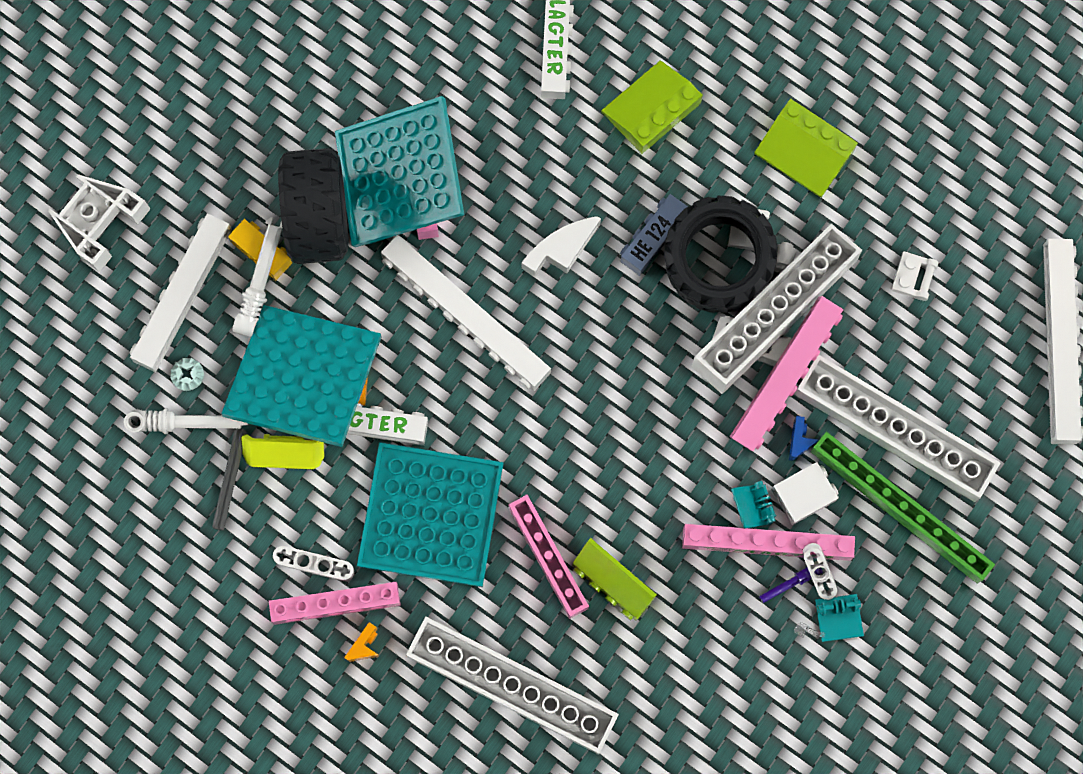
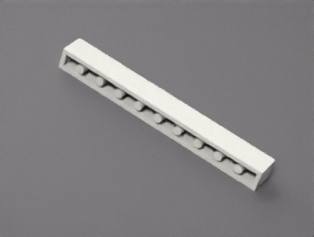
[381,235,551,391]
[1043,239,1083,444]

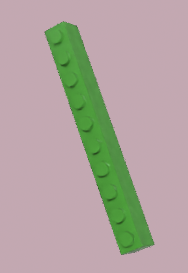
[810,431,995,584]

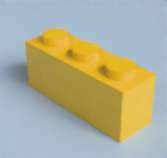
[228,219,292,281]

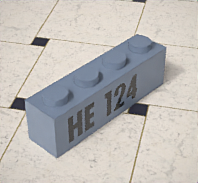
[620,194,688,276]

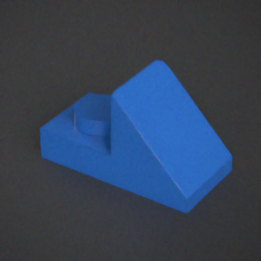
[789,416,819,461]

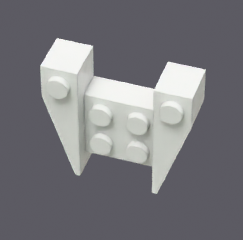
[48,175,150,272]

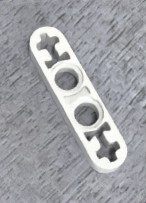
[273,546,354,581]

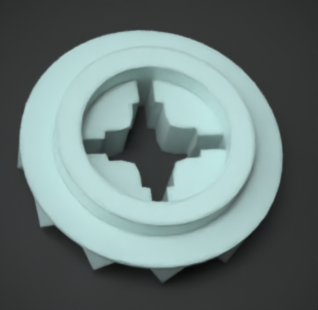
[170,358,204,391]

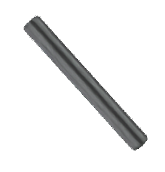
[212,428,247,531]

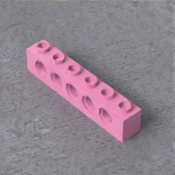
[269,582,401,625]

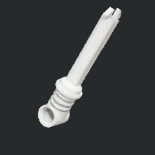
[233,217,282,337]
[124,408,248,434]

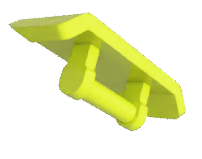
[242,434,324,469]

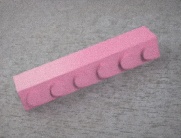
[509,495,589,619]

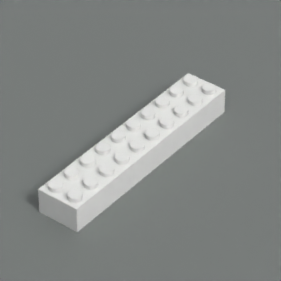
[691,224,862,394]
[794,355,1000,502]
[406,617,619,755]

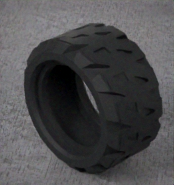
[278,148,348,264]
[664,195,778,313]

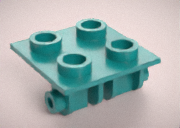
[731,481,776,529]
[815,594,864,642]

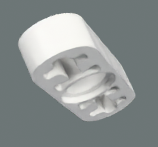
[803,543,837,599]

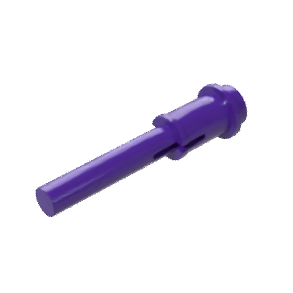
[759,567,823,603]

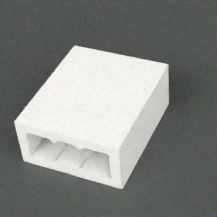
[771,462,839,525]

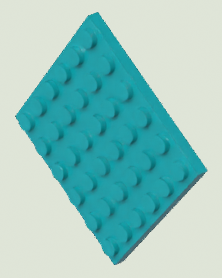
[335,96,464,247]
[221,305,382,447]
[357,442,504,587]

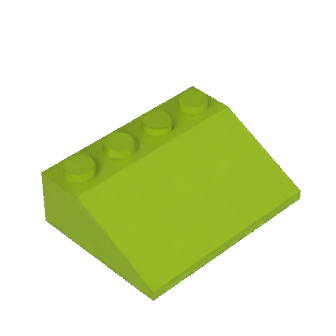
[601,60,703,154]
[754,98,858,198]
[572,538,657,621]

